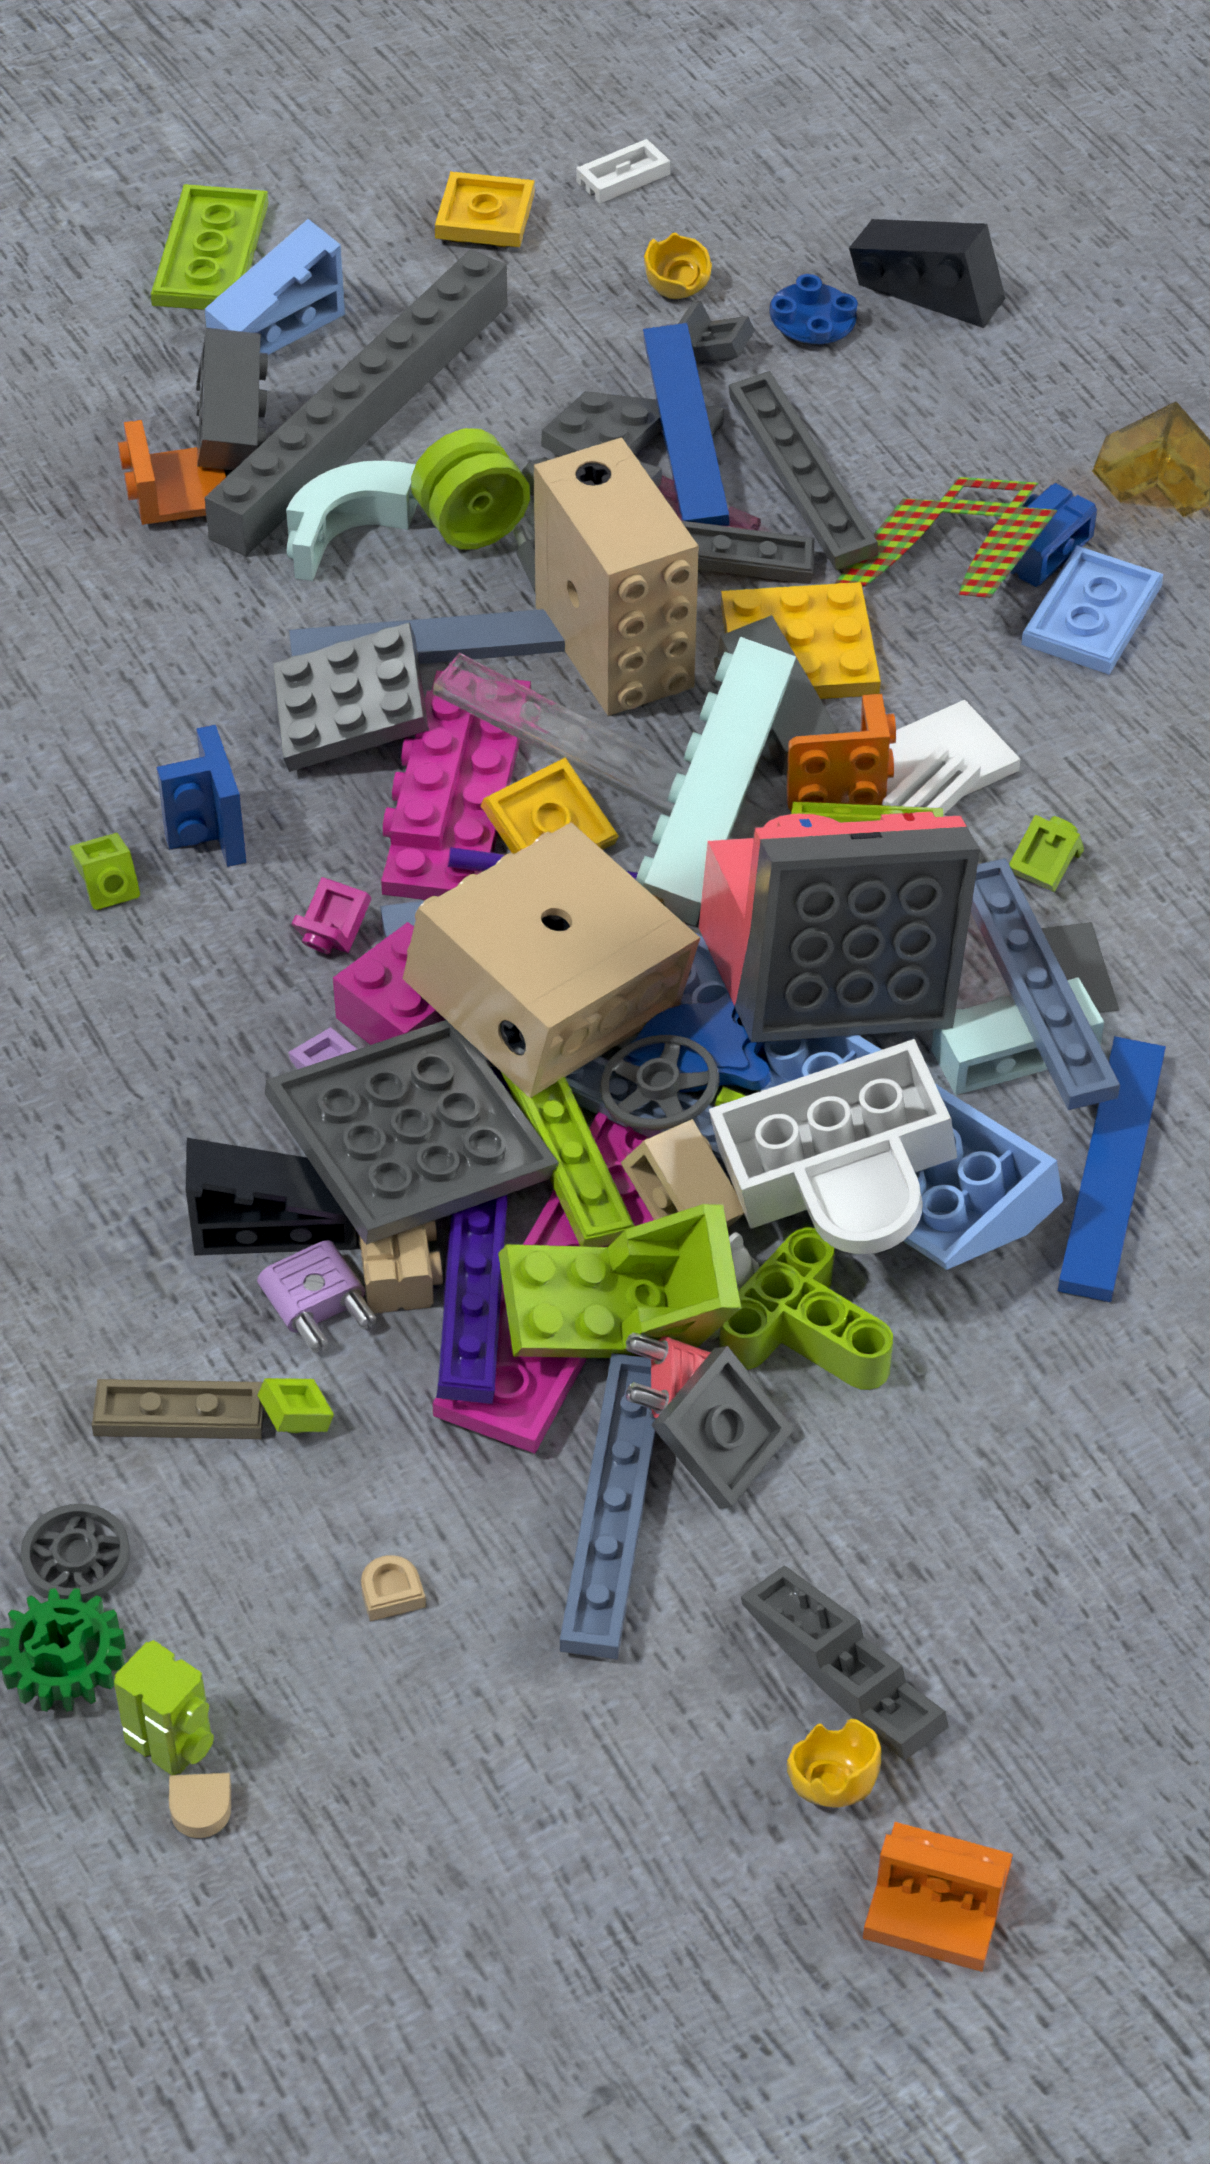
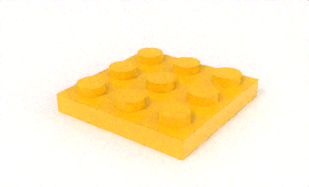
[721,582,881,699]

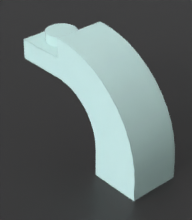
[286,461,418,581]

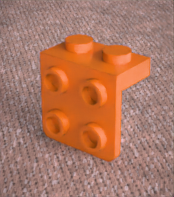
[118,420,226,525]
[787,694,896,812]

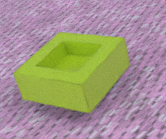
[257,1378,334,1433]

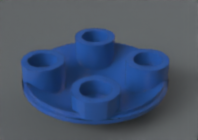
[769,274,858,344]

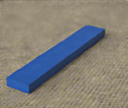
[643,323,730,526]
[1057,1036,1166,1302]

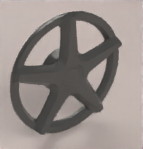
[600,1035,720,1130]

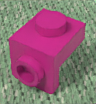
[292,877,372,954]

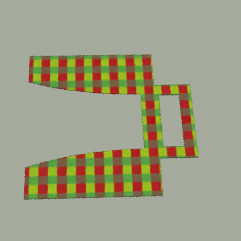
[835,477,1057,598]

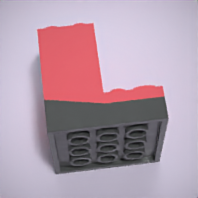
[699,812,980,1043]

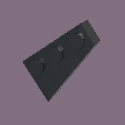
[185,1138,357,1256]

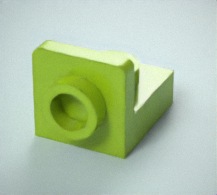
[1009,815,1084,892]
[69,832,140,910]

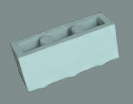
[931,977,1104,1095]

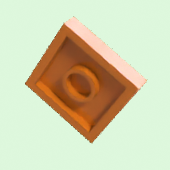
[863,1822,1013,1972]

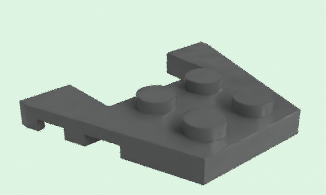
[541,391,724,488]

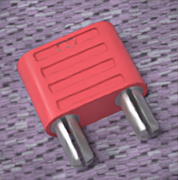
[626,1333,711,1418]

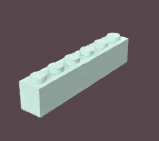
[636,637,796,926]

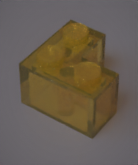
[1092,401,1210,517]

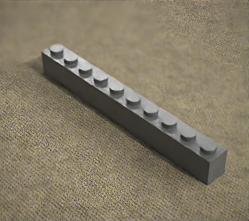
[205,249,508,557]

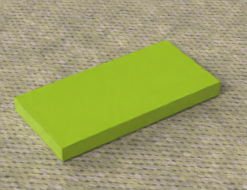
[151,184,269,310]

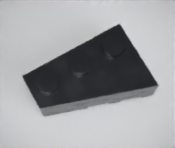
[849,219,1006,328]

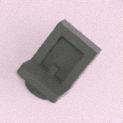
[678,301,755,363]

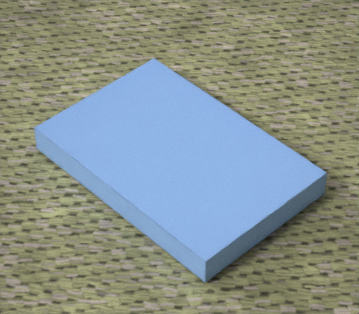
[1021,545,1164,675]

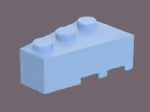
[205,219,345,355]

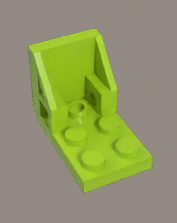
[498,1204,741,1358]

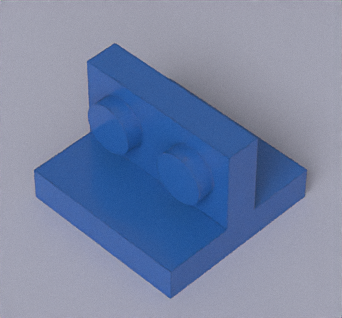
[156,724,247,867]

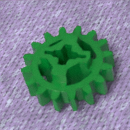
[0,1588,126,1712]

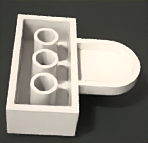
[709,1039,957,1254]

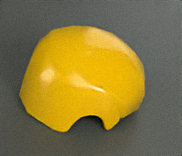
[644,232,712,299]
[787,1718,881,1808]

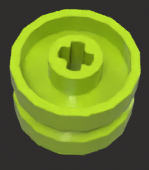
[411,428,530,549]

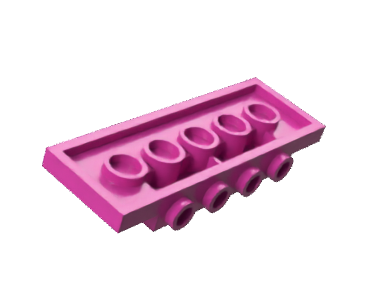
[381,670,531,900]

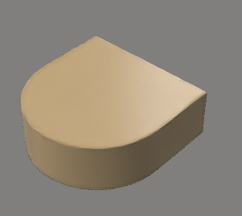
[361,1555,426,1621]
[169,1773,231,1838]

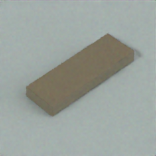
[92,1379,265,1439]

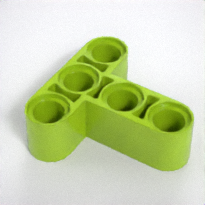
[719,1227,893,1390]

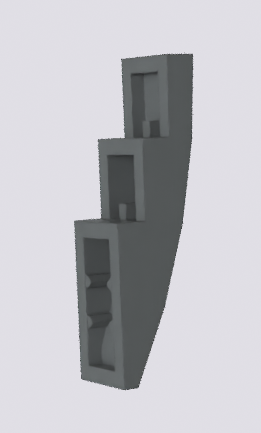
[741,1565,949,1761]

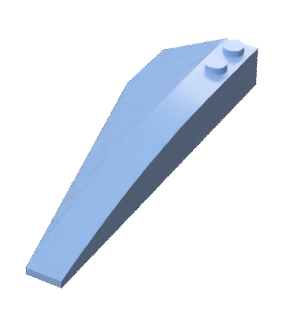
[681,930,1063,1270]

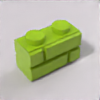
[114,1640,214,1775]

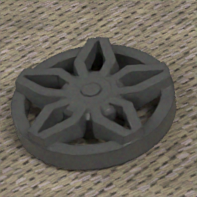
[21,1504,130,1602]

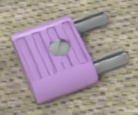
[257,1241,376,1353]

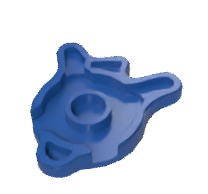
[623,992,771,1093]

